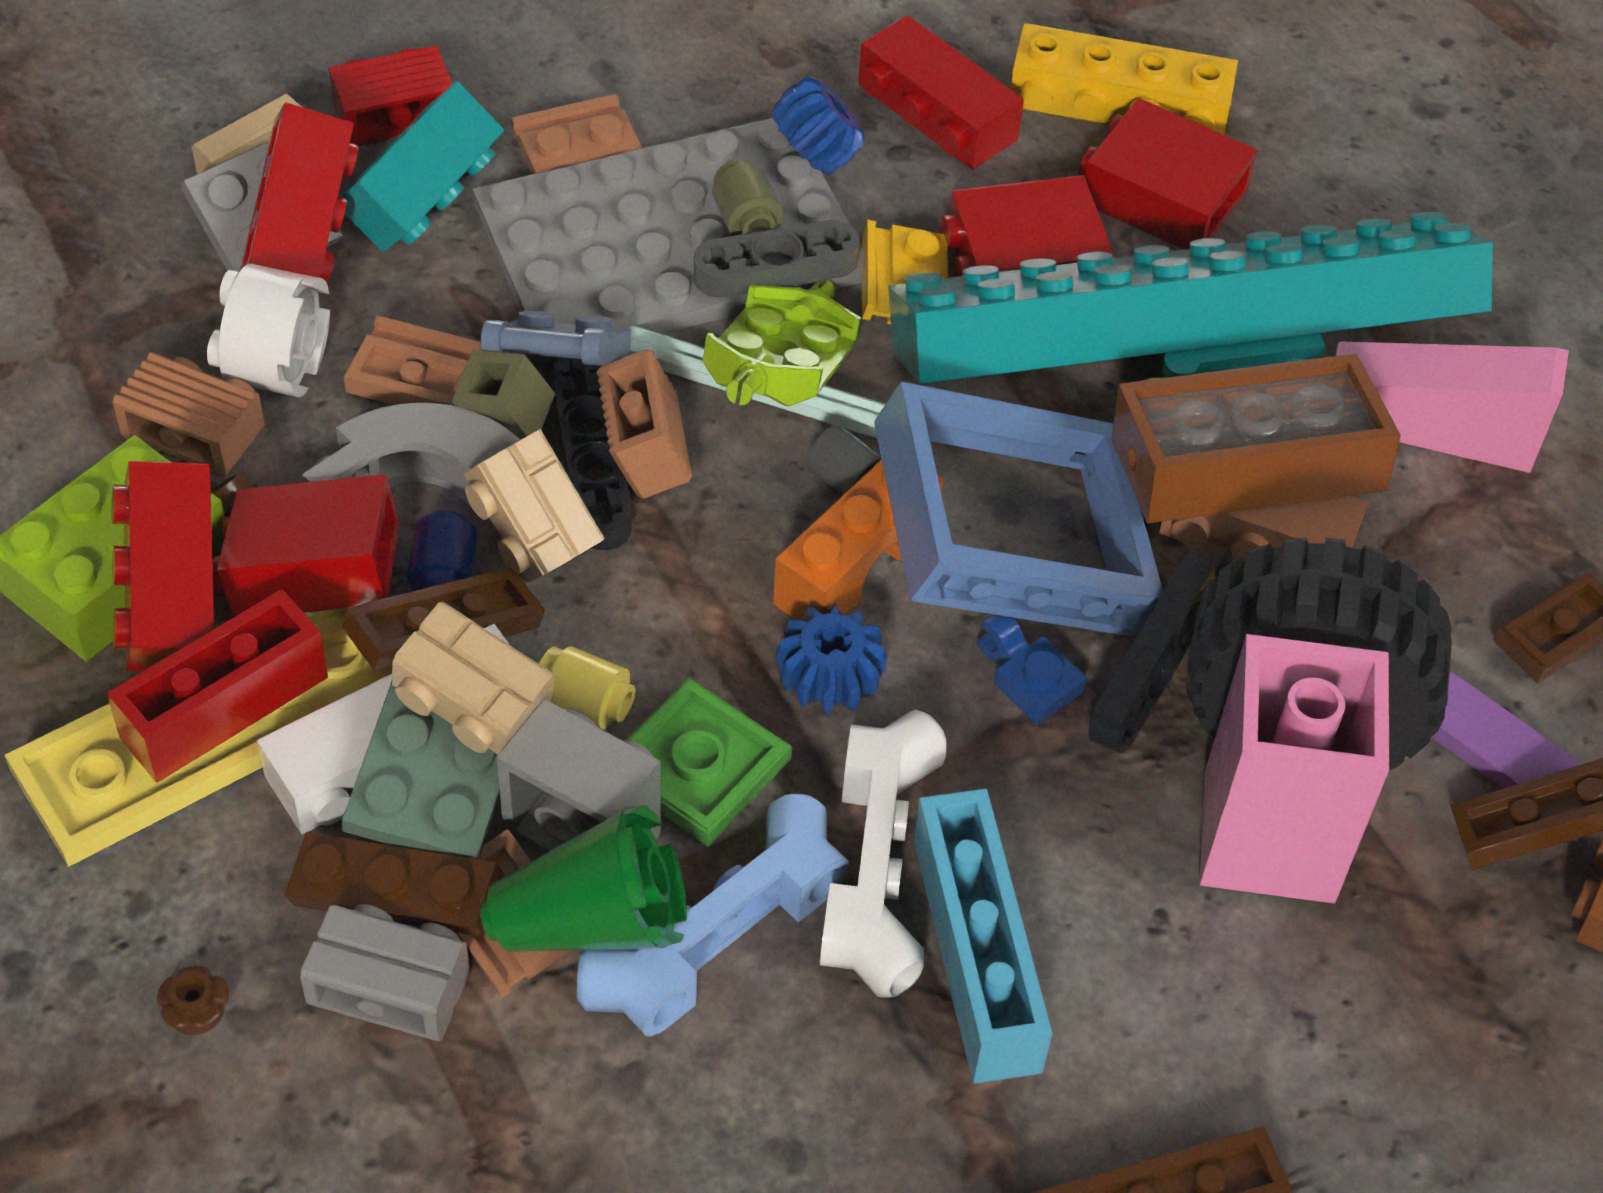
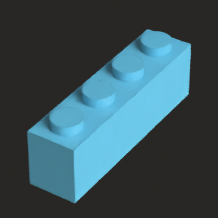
[914,789,1053,1084]

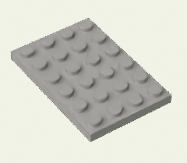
[473,118,863,365]

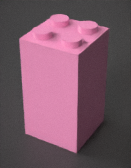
[1199,634,1389,904]

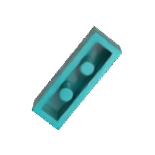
[340,80,505,252]

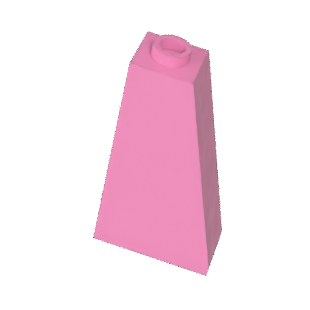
[1334,342,1569,473]

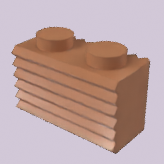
[596,349,692,499]
[113,352,265,477]

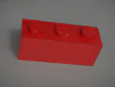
[858,15,1024,170]
[240,102,358,284]
[111,461,214,671]
[107,589,328,783]

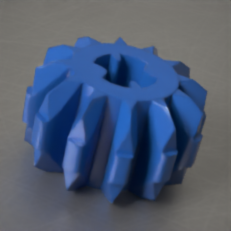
[772,76,865,174]
[776,602,887,715]

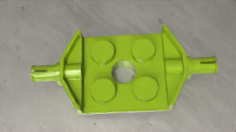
[702,280,861,406]

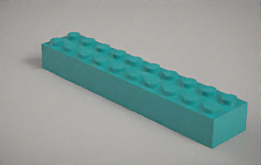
[888,212,1493,384]

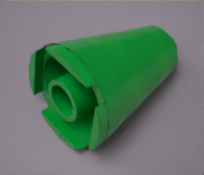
[480,805,687,952]

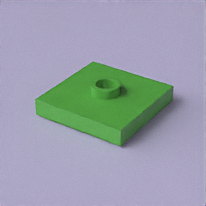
[626,677,792,847]

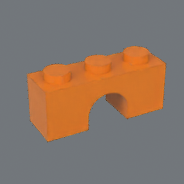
[773,460,944,621]

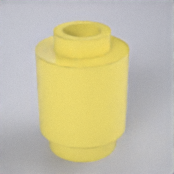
[539,646,635,730]

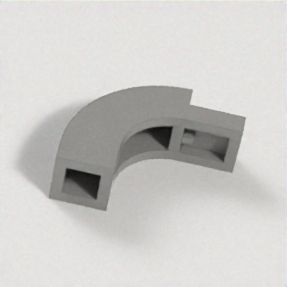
[302,403,520,507]

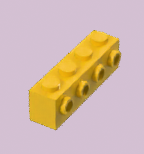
[1010,23,1238,135]

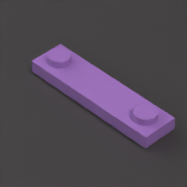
[1431,671,1582,841]

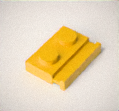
[861,220,948,325]

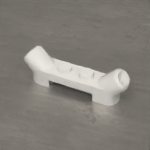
[820,710,947,997]

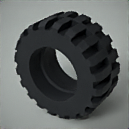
[1186,537,1452,771]

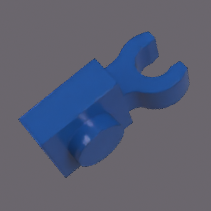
[977,614,1088,726]

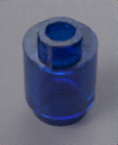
[407,510,478,592]

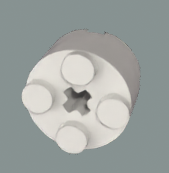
[207,264,330,397]

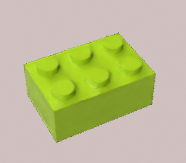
[0,435,225,662]

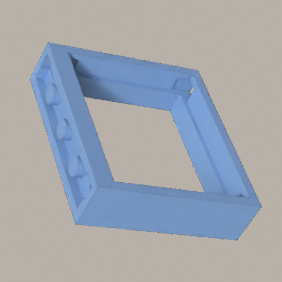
[874,382,1163,637]

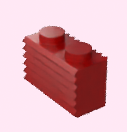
[328,45,452,146]

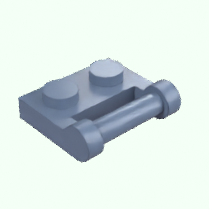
[481,311,631,366]

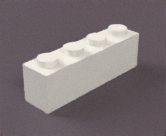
[257,624,509,835]

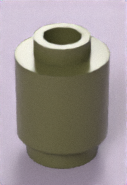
[712,159,783,236]

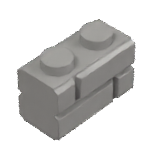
[300,904,470,1042]

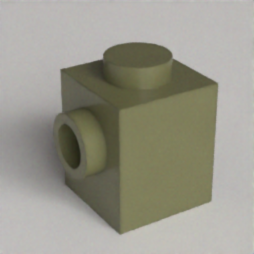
[451,350,556,440]

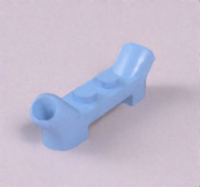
[577,794,850,1036]

